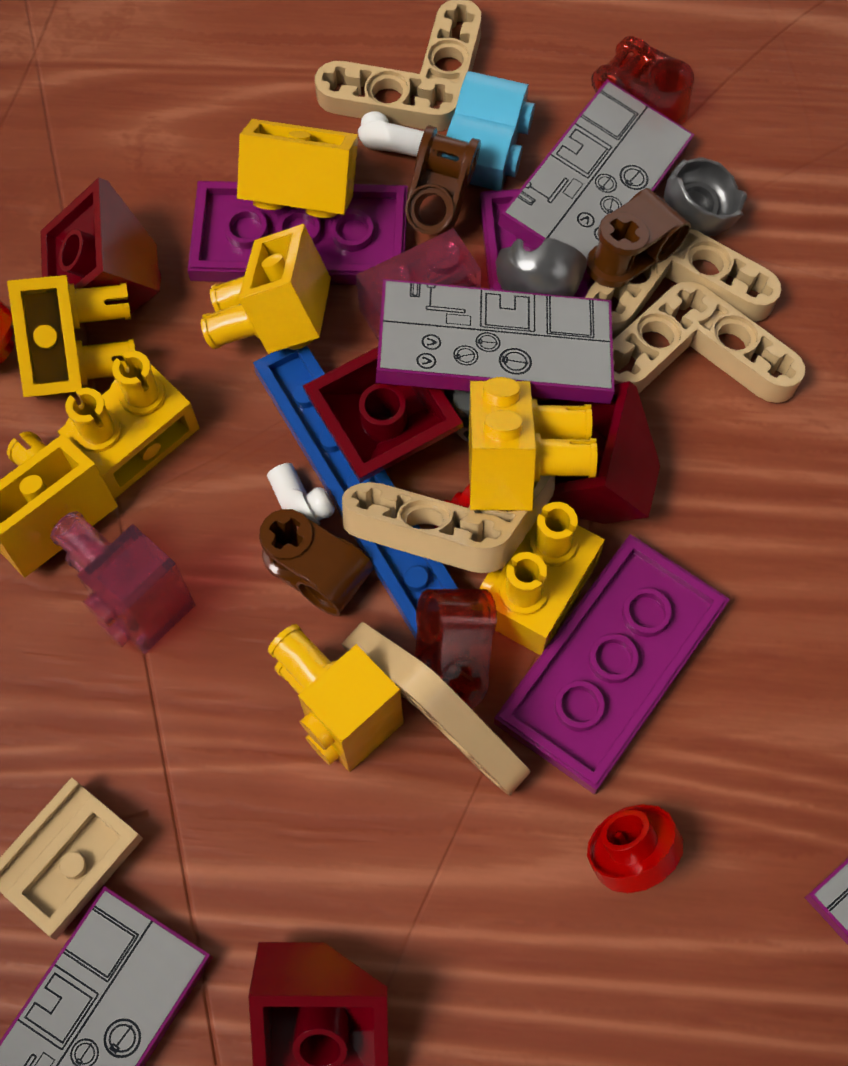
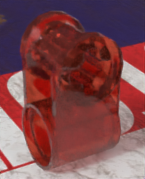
[591,36,694,126]
[415,589,497,709]

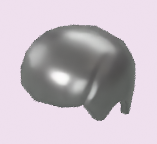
[664,157,747,236]
[496,237,587,296]

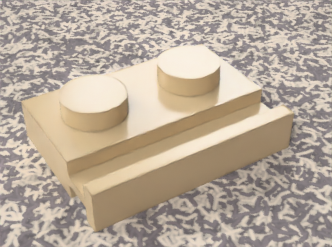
[0,777,143,940]

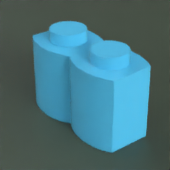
[441,71,535,191]

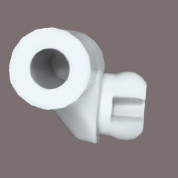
[358,111,424,157]
[267,463,335,525]

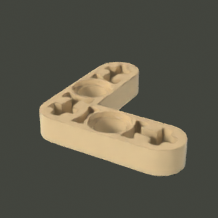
[315,0,481,131]
[585,229,782,339]
[613,281,805,403]
[342,476,556,573]
[342,622,531,796]

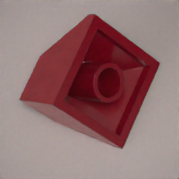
[40,177,161,315]
[303,347,463,483]
[542,381,660,524]
[248,942,389,1066]

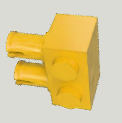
[237,119,358,218]
[201,224,331,354]
[7,275,135,397]
[57,350,200,499]
[469,377,598,511]
[0,431,118,578]
[477,502,605,655]
[268,624,404,772]

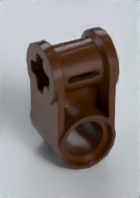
[405,125,481,235]
[586,188,691,288]
[259,509,374,616]

